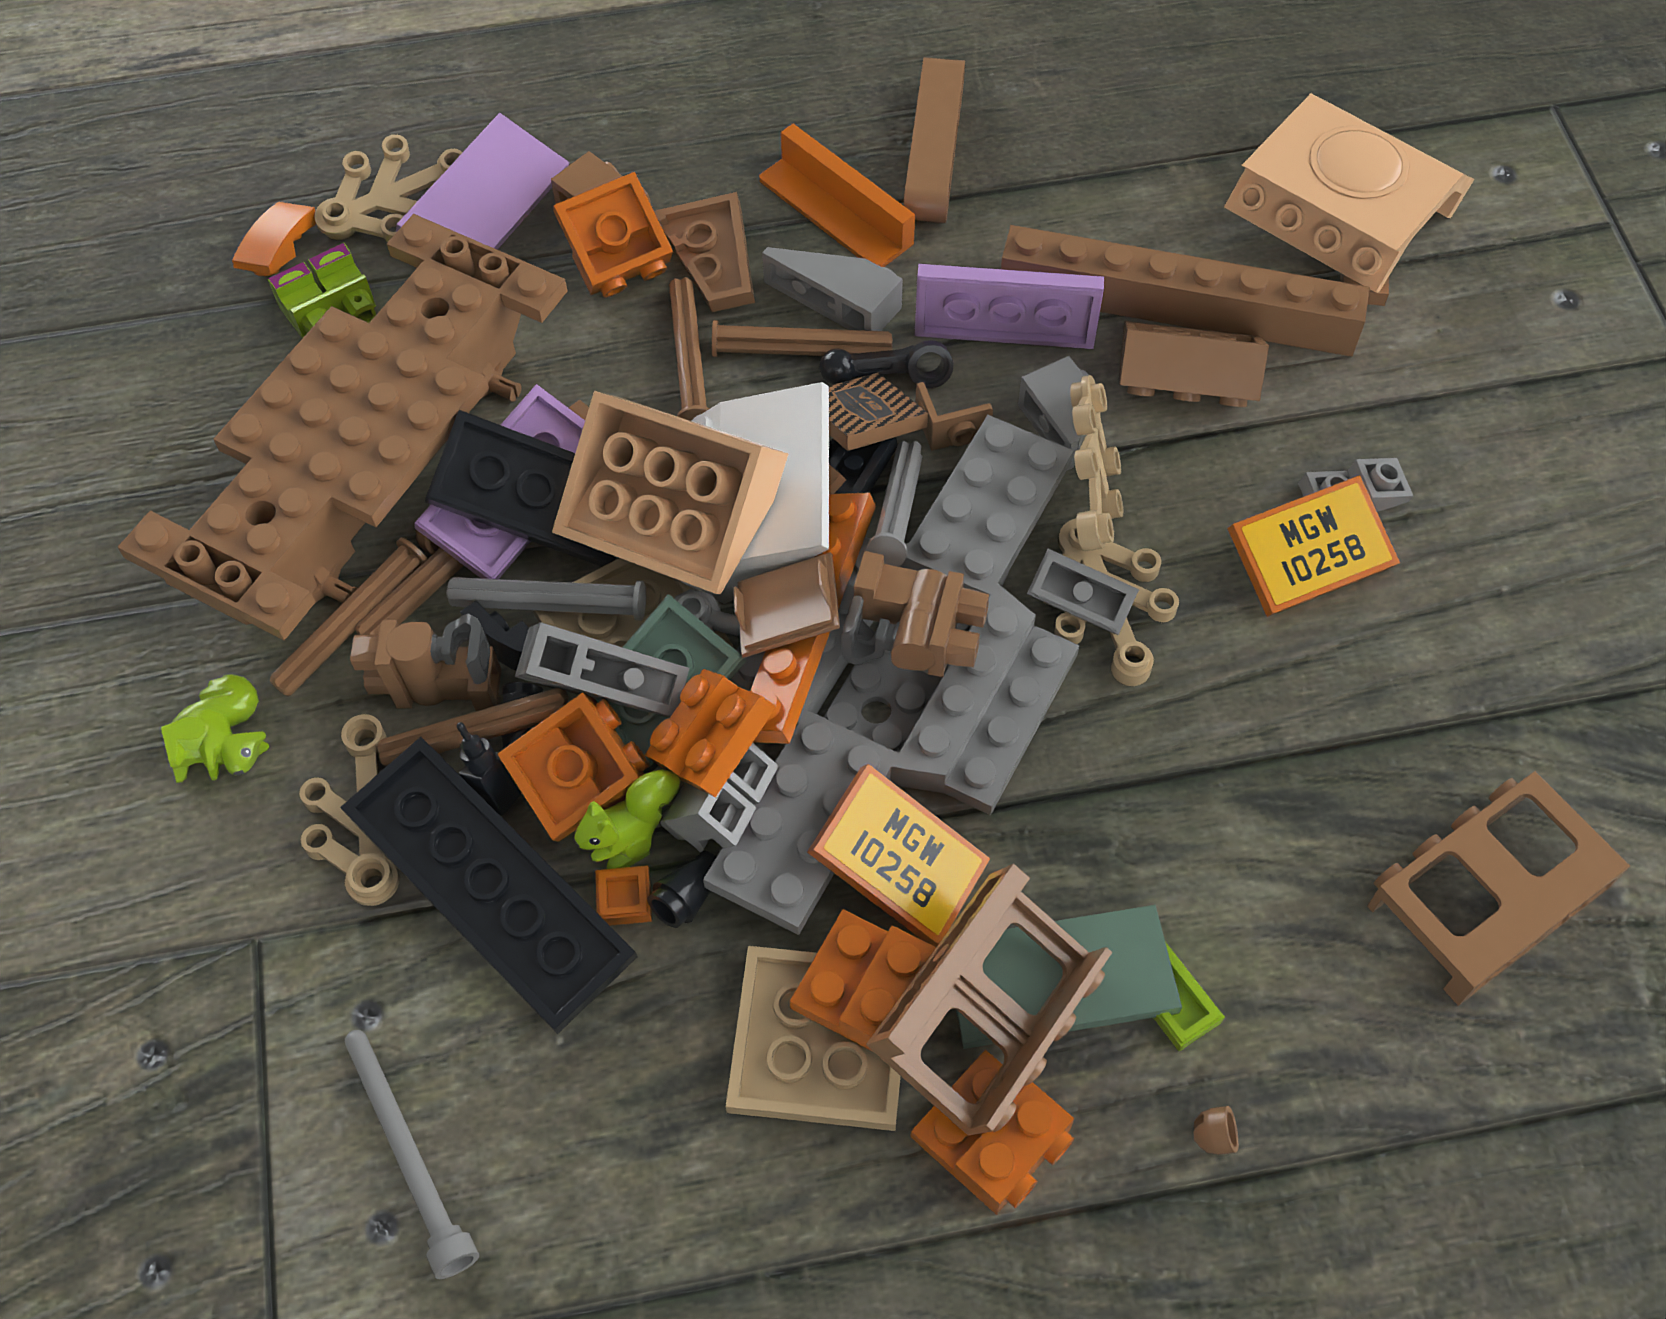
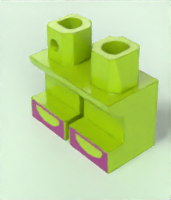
[268,243,376,338]

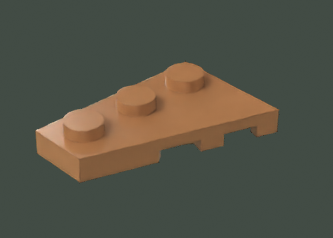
[654,192,755,312]

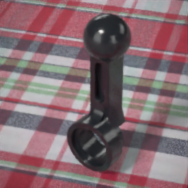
[819,340,954,389]

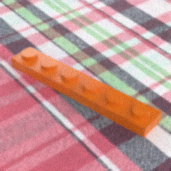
[750,493,876,744]

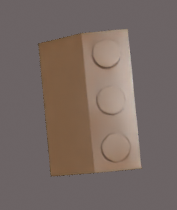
[1118,321,1269,407]

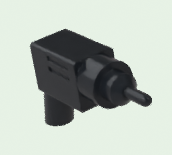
[456,722,522,816]

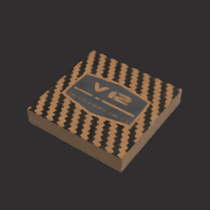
[829,373,928,451]

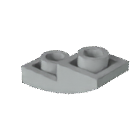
[1298,458,1413,512]

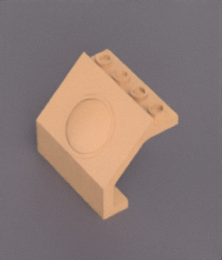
[1224,93,1474,293]

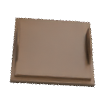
[733,552,840,658]

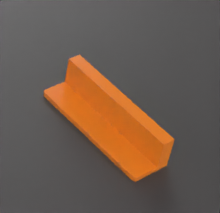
[759,123,915,267]

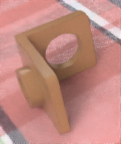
[915,382,993,451]

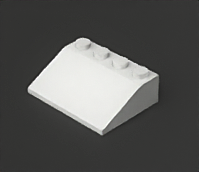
[681,382,829,604]

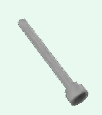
[345,1030,479,1279]

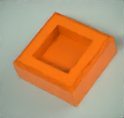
[595,865,652,926]

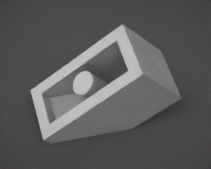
[1018,356,1089,470]

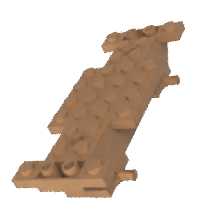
[118,214,568,641]

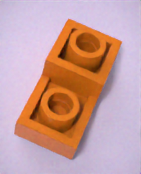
[232,202,316,276]

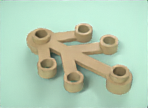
[315,135,463,242]
[1070,375,1123,551]
[1044,519,1179,686]
[299,714,400,906]

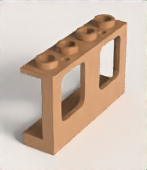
[1367,771,1630,1006]
[866,863,1112,1135]

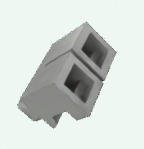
[660,743,779,852]

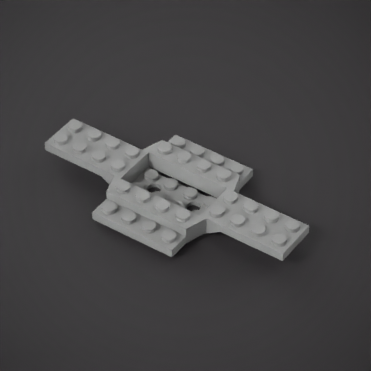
[703,415,1079,935]

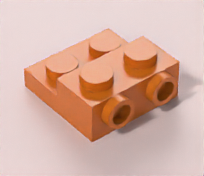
[553,171,673,298]
[645,669,776,798]
[497,692,650,842]
[790,909,936,1052]
[911,1049,1075,1215]

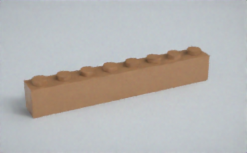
[1001,225,1370,357]

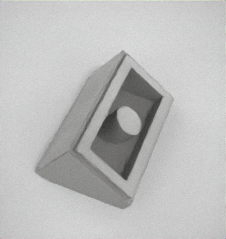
[1027,549,1139,635]

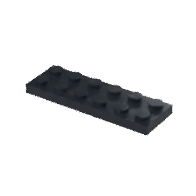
[340,737,638,1034]

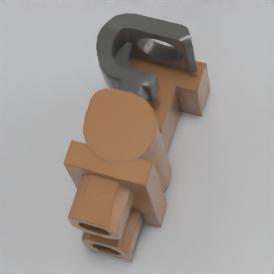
[841,551,989,677]
[350,614,501,711]

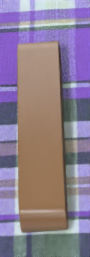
[903,57,965,223]

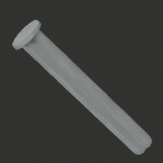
[866,441,923,567]
[446,577,646,621]

